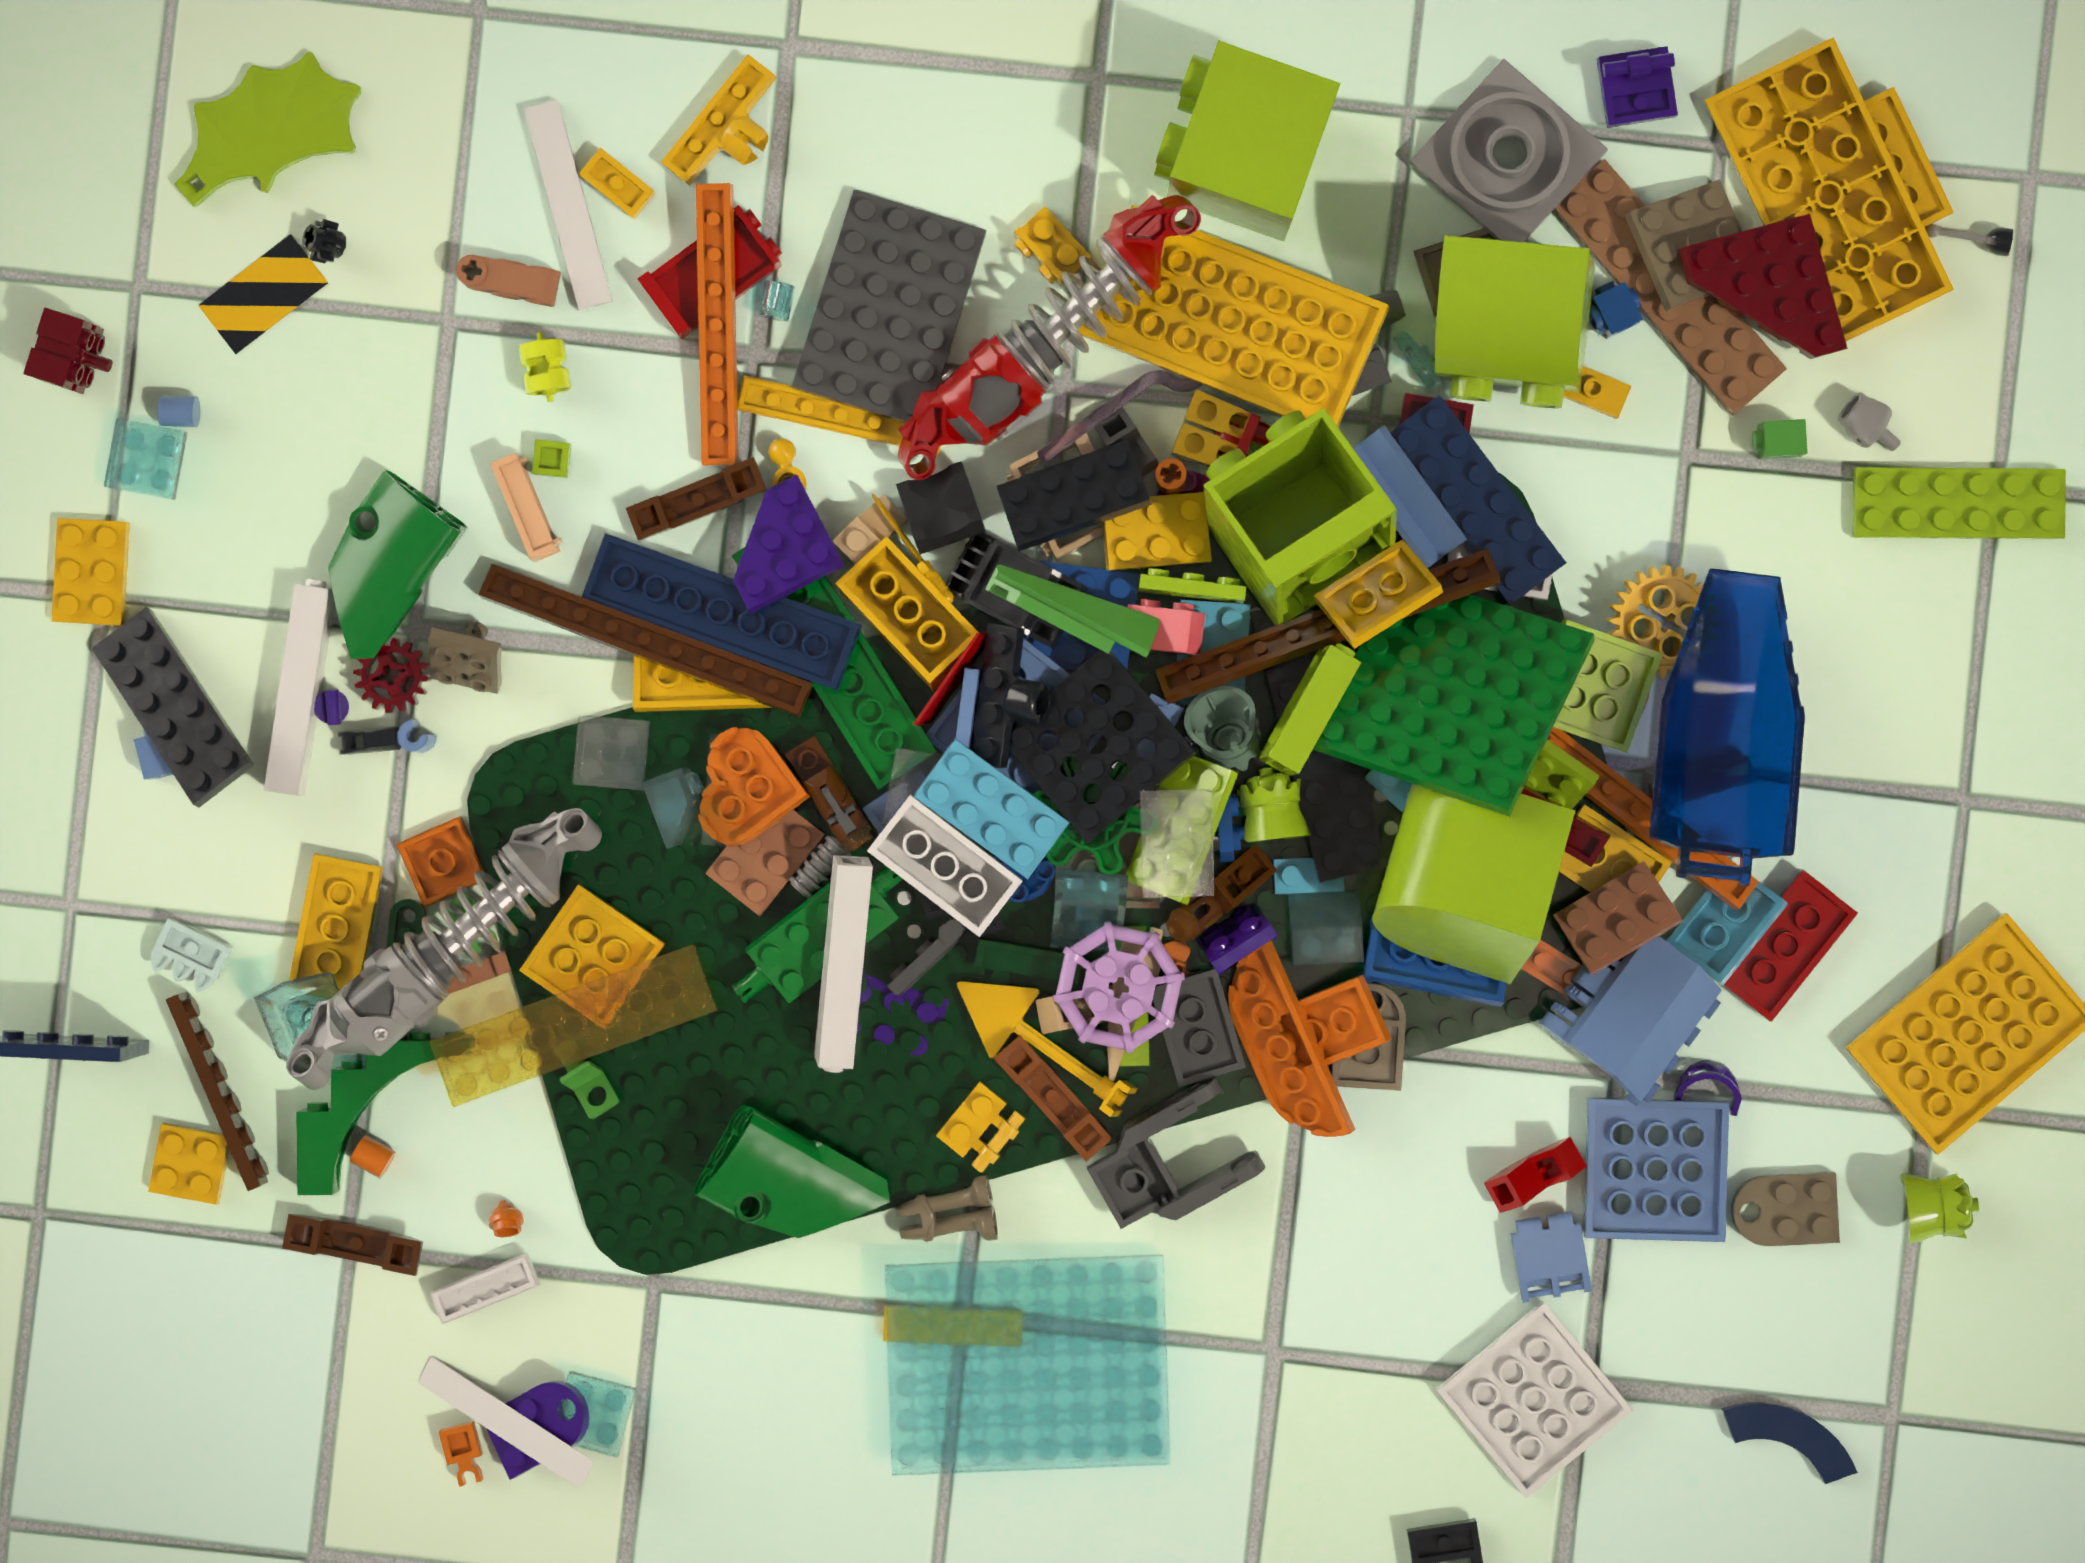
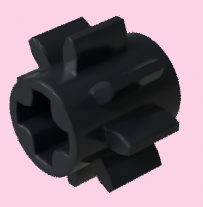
[302,219,346,264]

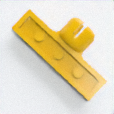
[661,54,777,186]

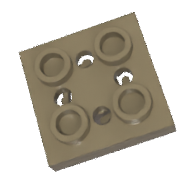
[428,621,502,694]

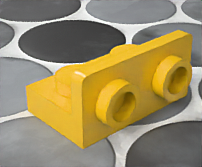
[1014,206,1092,287]

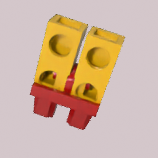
[1170,389,1271,467]

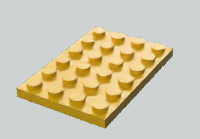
[1844,913,2085,1155]

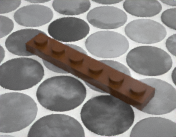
[165,992,269,1191]

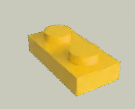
[579,147,656,220]

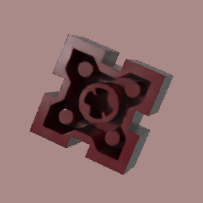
[23,307,113,395]

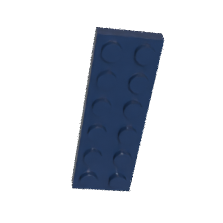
[1390,395,1567,606]

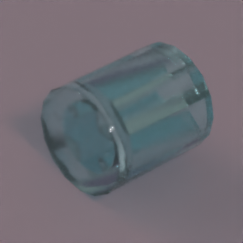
[758,280,796,322]

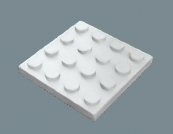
[1436,1301,1634,1498]

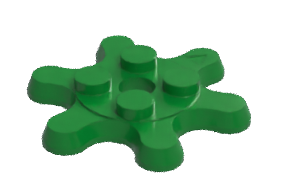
[1032,758,1157,875]

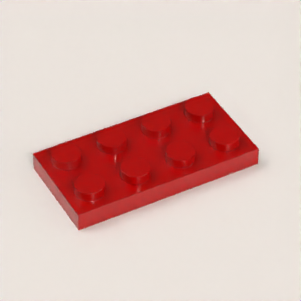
[1724,869,1858,1022]

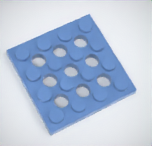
[1584,1098,1729,1242]

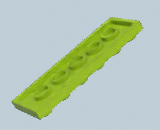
[1852,467,2066,539]

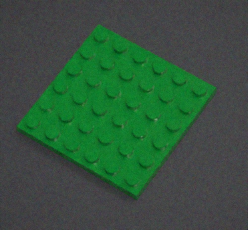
[1313,594,1595,817]

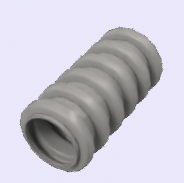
[789,835,851,899]

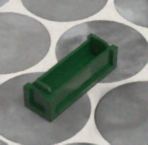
[974,938,1083,984]

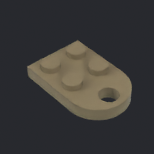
[1331,983,1406,1091]
[1731,1172,1840,1246]

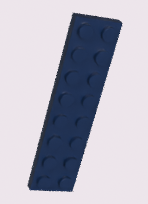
[582,533,862,691]

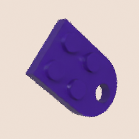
[486,1381,590,1480]

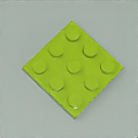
[1553,619,1663,753]

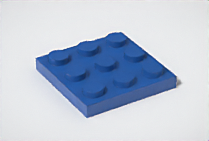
[1026,561,1140,671]

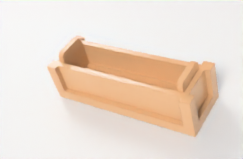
[490,453,563,562]

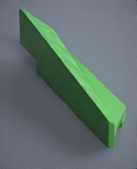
[985,564,1160,658]

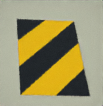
[198,234,328,354]

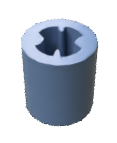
[158,395,201,427]

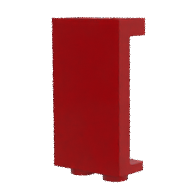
[637,205,783,339]

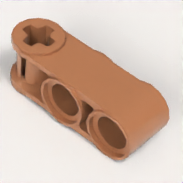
[456,255,561,307]

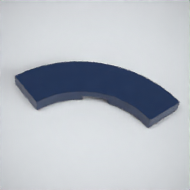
[1721,1402,1858,1484]

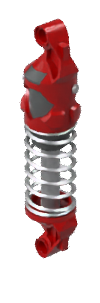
[897,194,1201,480]

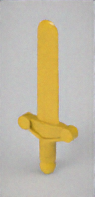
[872,493,954,603]

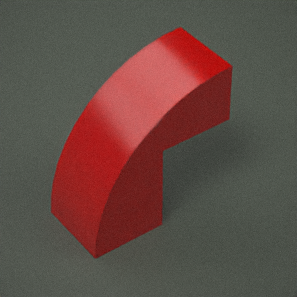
[1484,1136,1587,1213]

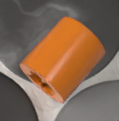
[1155,458,1187,495]
[349,1135,396,1179]

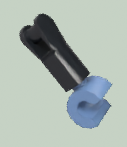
[338,720,437,755]

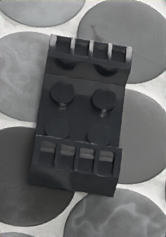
[945,532,1087,650]

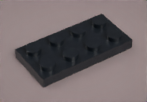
[996,439,1152,552]

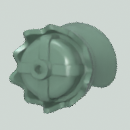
[1184,685,1265,771]

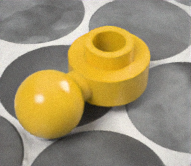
[768,438,807,491]

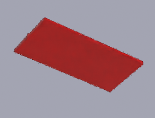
[913,632,987,726]

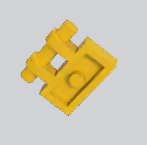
[936,1081,1026,1173]

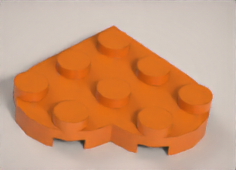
[698,727,810,847]

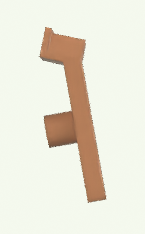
[447,951,511,994]

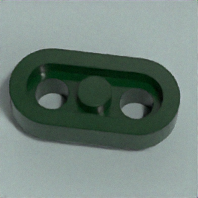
[386,899,427,949]

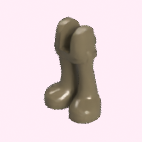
[895,1175,998,1242]

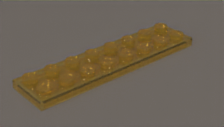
[429,944,718,1107]

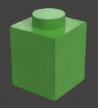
[1752,419,1808,460]

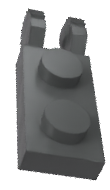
[887,918,967,996]

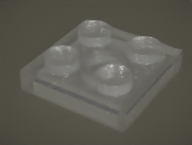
[573,715,650,790]

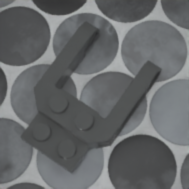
[1087,1076,1266,1229]

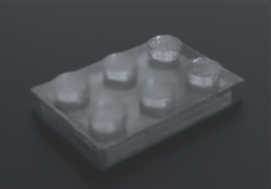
[1140,789,1214,898]

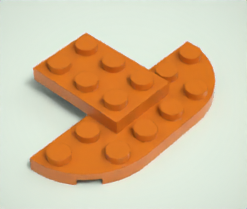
[1228,940,1392,1137]

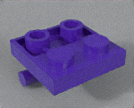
[1596,46,1678,128]
[1196,902,1278,975]

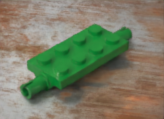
[732,866,903,1003]

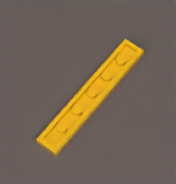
[738,375,942,456]

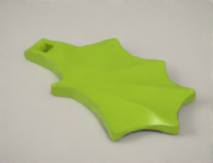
[174,52,361,208]

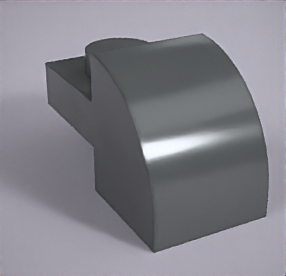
[1092,405,1159,477]

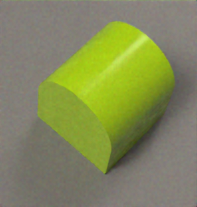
[1372,784,1575,984]

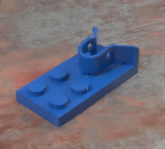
[1363,912,1506,1007]

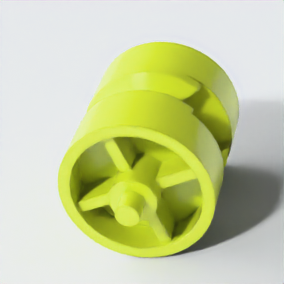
[519,332,571,402]

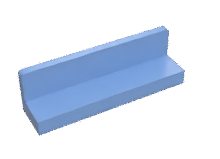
[1353,425,1467,568]

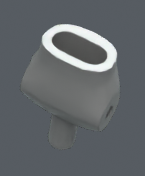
[1837,392,1901,451]

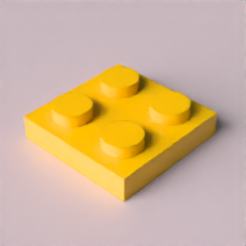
[148,1122,230,1205]

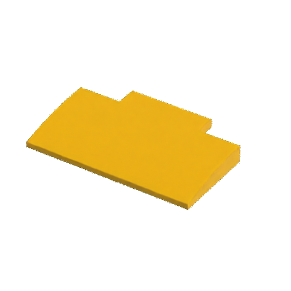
[1704,37,1954,342]

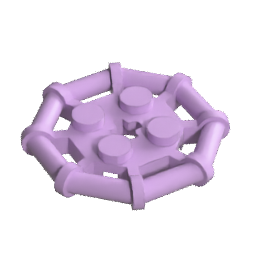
[1053,921,1185,1054]

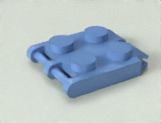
[1510,1211,1592,1303]

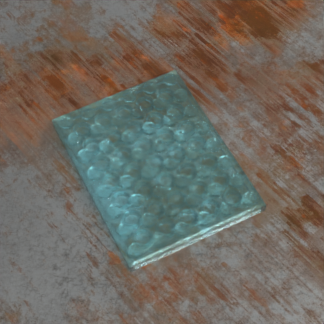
[885,1254,1170,1476]

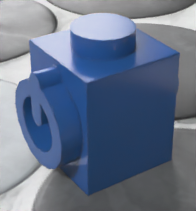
[1589,281,1643,339]

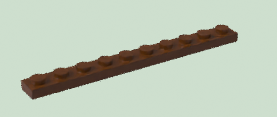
[1155,548,1501,704]
[478,564,813,718]

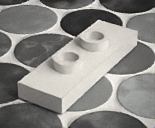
[430,1252,540,1325]

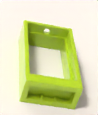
[1257,643,1361,776]

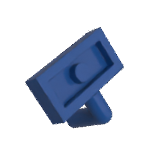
[1218,795,1244,862]

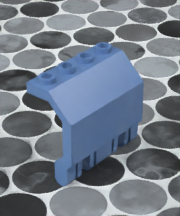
[1538,936,1722,1106]

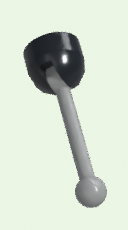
[1926,224,2013,257]

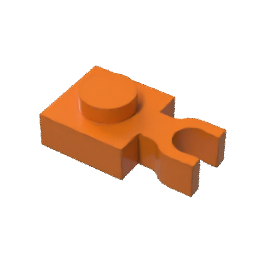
[438,1420,484,1487]

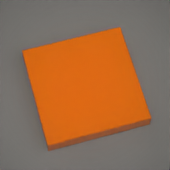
[396,816,485,908]

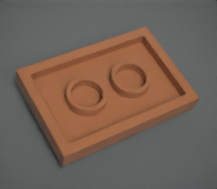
[705,809,825,916]
[1553,861,1682,976]

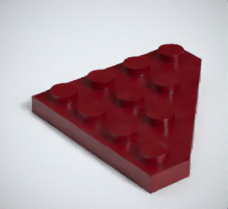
[1678,214,1848,359]

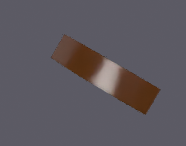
[625,457,767,541]
[282,1214,423,1276]

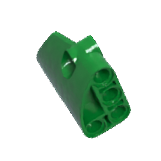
[328,469,468,659]
[694,1105,890,1238]

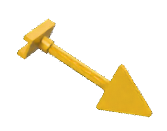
[957,981,1139,1117]

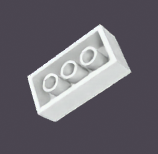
[867,794,1023,937]

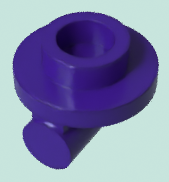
[314,689,349,725]

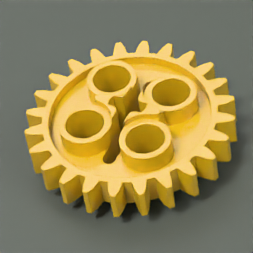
[1606,565,1721,679]

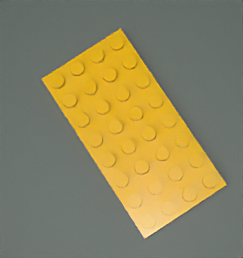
[1078,205,1390,427]

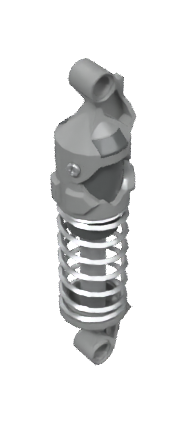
[286,808,602,1090]

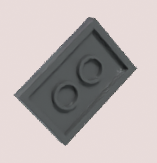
[1153,967,1246,1087]

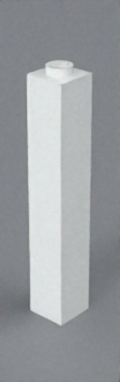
[263,579,335,796]
[814,855,873,1073]

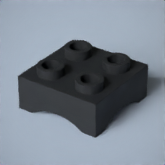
[896,461,986,555]

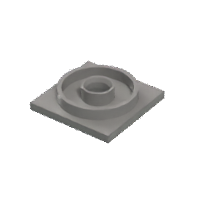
[1410,58,1608,242]

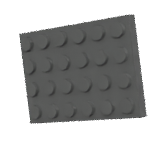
[792,189,987,423]

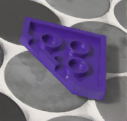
[733,475,844,614]

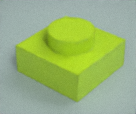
[531,439,572,479]

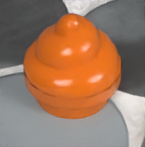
[488,1200,524,1238]

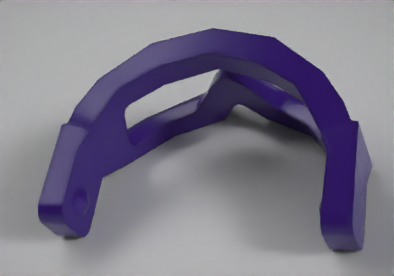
[1674,1060,1742,1116]

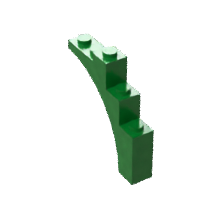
[296,1031,476,1195]

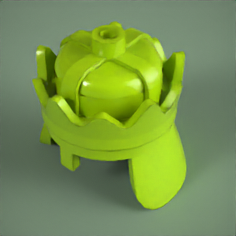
[1236,767,1311,842]
[1900,1173,1979,1245]

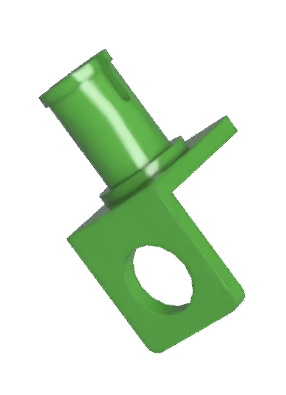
[555,1039,620,1119]

